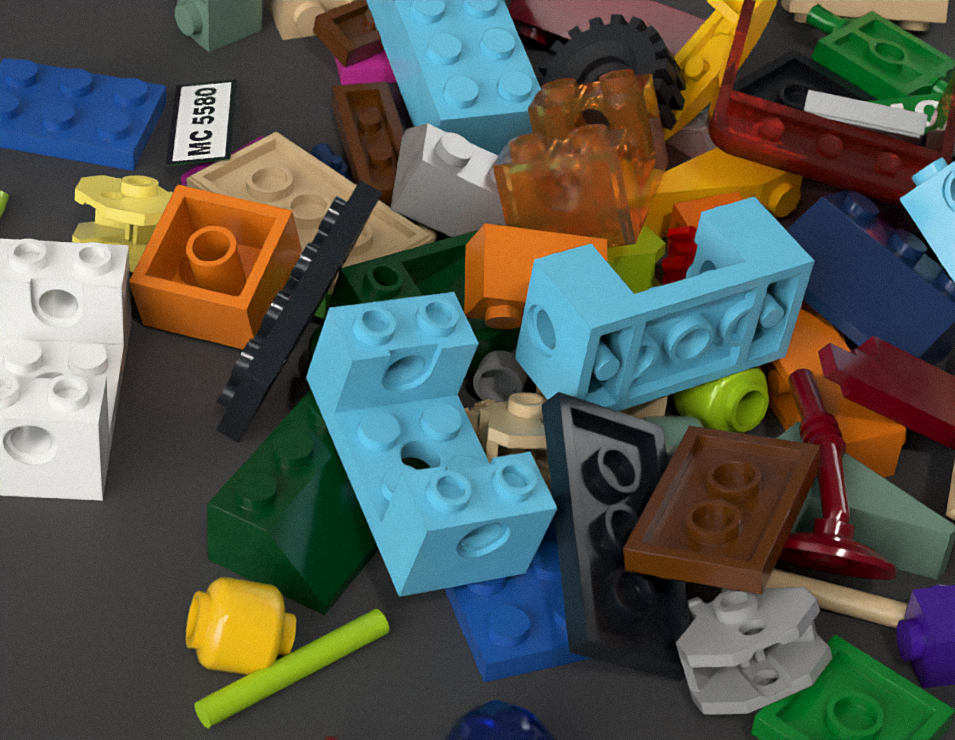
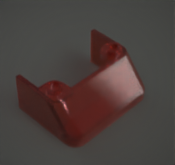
[705,0,955,207]

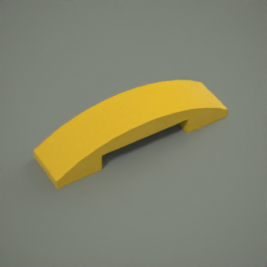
[619,0,778,162]

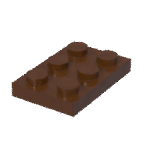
[623,426,820,594]

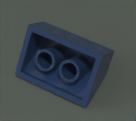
[786,190,955,365]

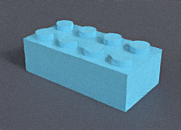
[367,0,549,157]

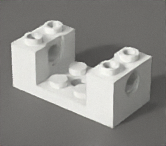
[0,239,132,501]

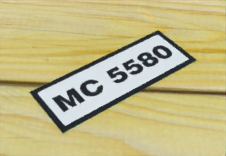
[166,79,237,165]

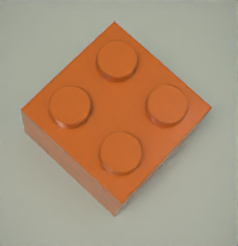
[129,184,302,350]

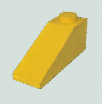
[625,128,805,238]

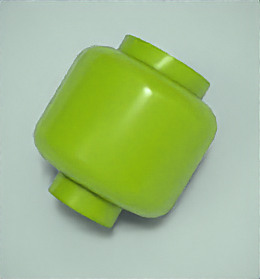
[673,366,769,434]

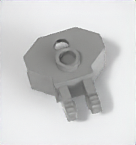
[676,587,832,715]

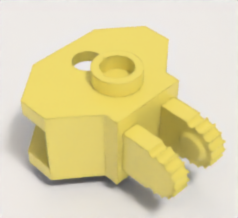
[72,175,173,272]

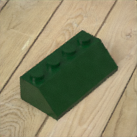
[207,390,430,615]

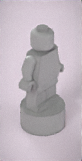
[473,349,528,403]

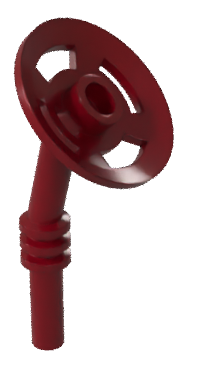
[778,368,898,580]

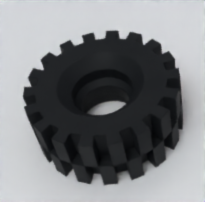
[537,14,686,165]

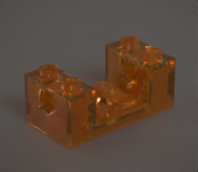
[493,69,669,248]

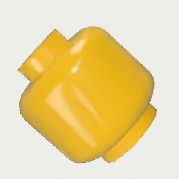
[186,577,296,675]

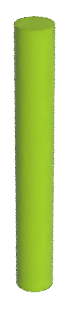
[195,609,389,728]

